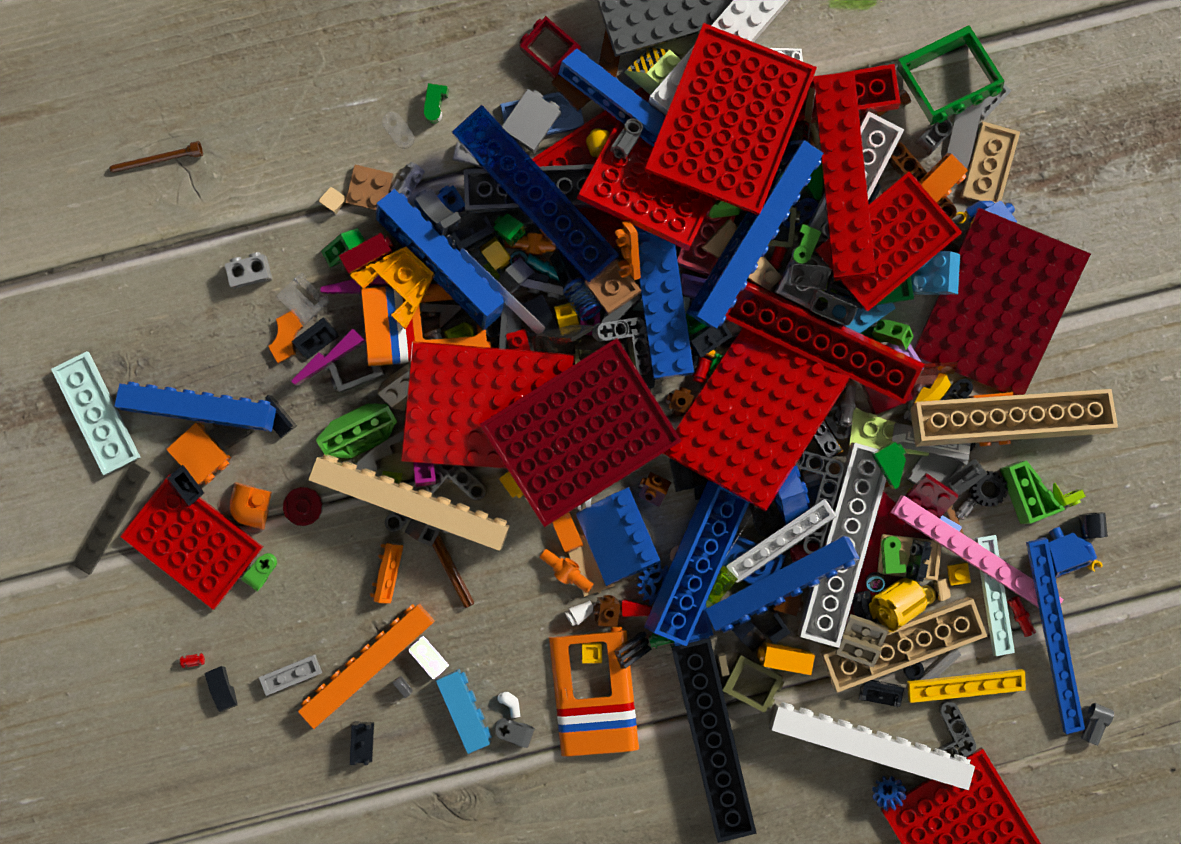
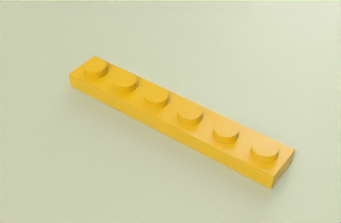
[907,669,1026,703]

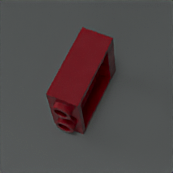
[520,16,581,79]

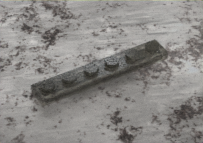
[72,462,151,575]

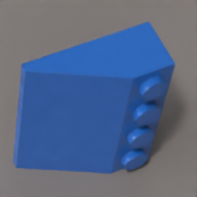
[576,487,661,586]

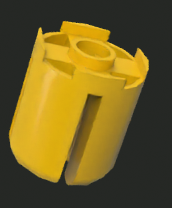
[869,578,927,632]

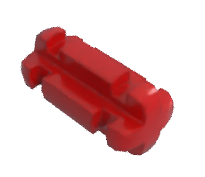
[180,653,205,668]

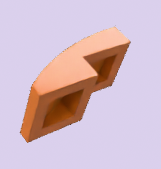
[552,512,583,553]

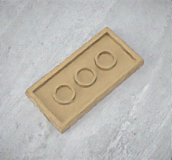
[960,121,1020,203]

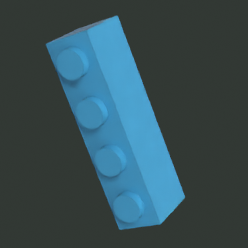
[436,669,492,754]

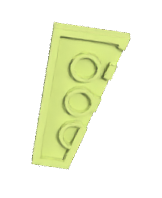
[848,408,929,456]

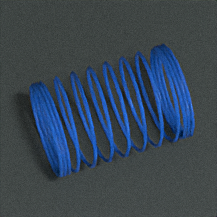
[563,278,602,321]

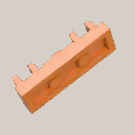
[615,221,641,280]
[370,543,404,603]

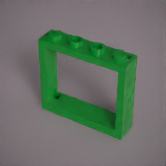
[897,25,1005,125]

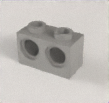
[225,252,272,289]

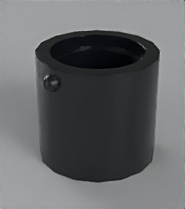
[1079,512,1108,539]

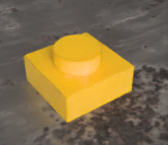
[947,563,971,586]
[582,642,602,663]

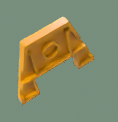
[350,247,434,329]

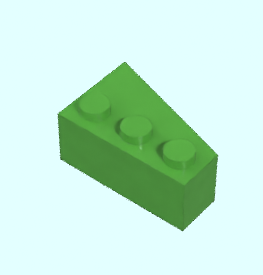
[1000,461,1065,524]

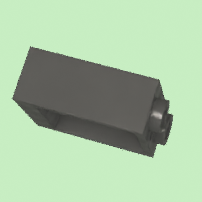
[325,339,386,393]

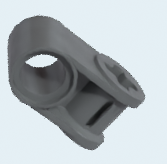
[915,119,953,156]
[495,718,535,748]

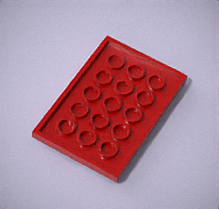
[815,172,962,312]
[120,474,264,610]

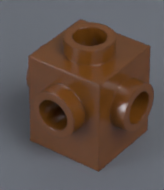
[666,387,695,417]
[638,472,671,507]
[593,595,622,627]

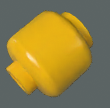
[586,128,610,159]

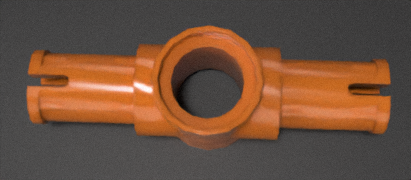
[504,233,565,256]
[540,549,594,593]

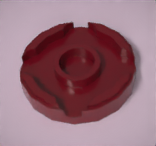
[283,487,323,526]

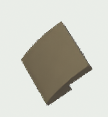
[836,614,889,667]

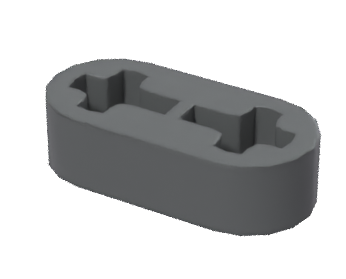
[824,405,851,439]

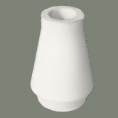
[565,600,593,626]

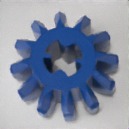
[872,775,906,811]

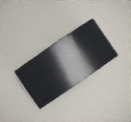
[205,666,238,712]

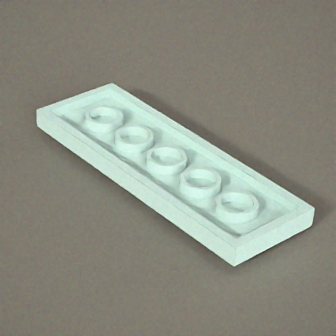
[51,351,141,475]

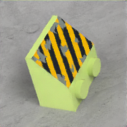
[624,47,681,95]

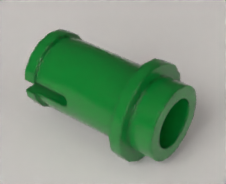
[648,633,674,649]

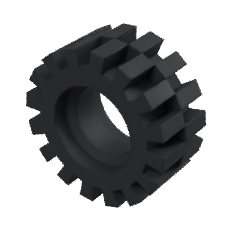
[969,471,1008,507]

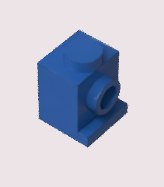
[437,185,465,213]

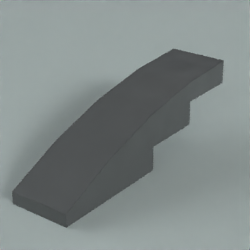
[356,431,404,471]

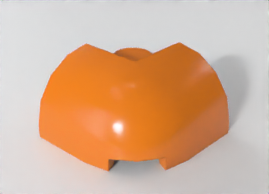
[230,482,272,530]

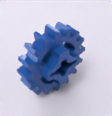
[637,564,668,605]

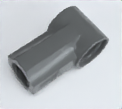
[610,119,643,159]
[1081,703,1114,746]

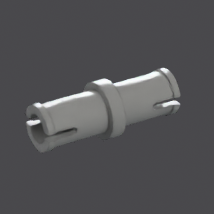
[839,385,856,426]

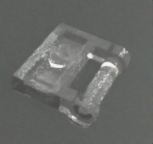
[276,273,330,325]

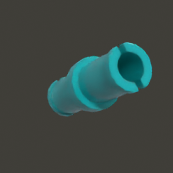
[525,254,560,283]

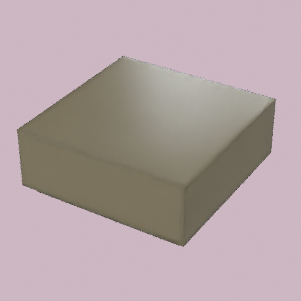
[716,653,729,676]

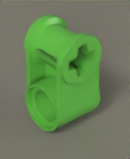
[241,553,277,592]

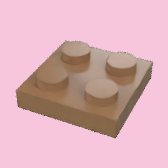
[345,164,394,211]
[585,259,641,315]

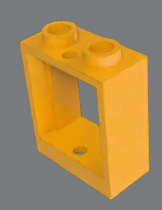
[757,642,815,675]

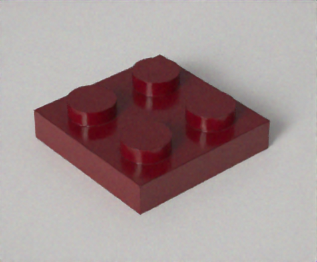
[905,473,958,518]

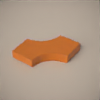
[268,310,303,364]

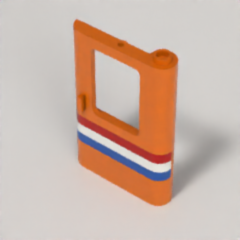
[361,283,491,366]
[549,626,639,756]

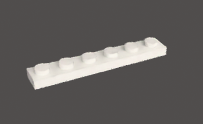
[726,499,837,583]

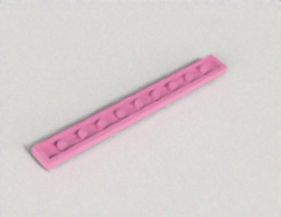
[891,495,1064,608]

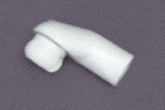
[498,692,520,718]

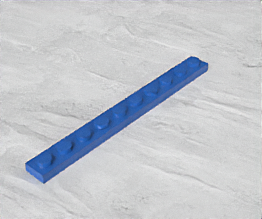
[1026,538,1085,734]

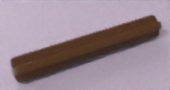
[432,535,474,608]

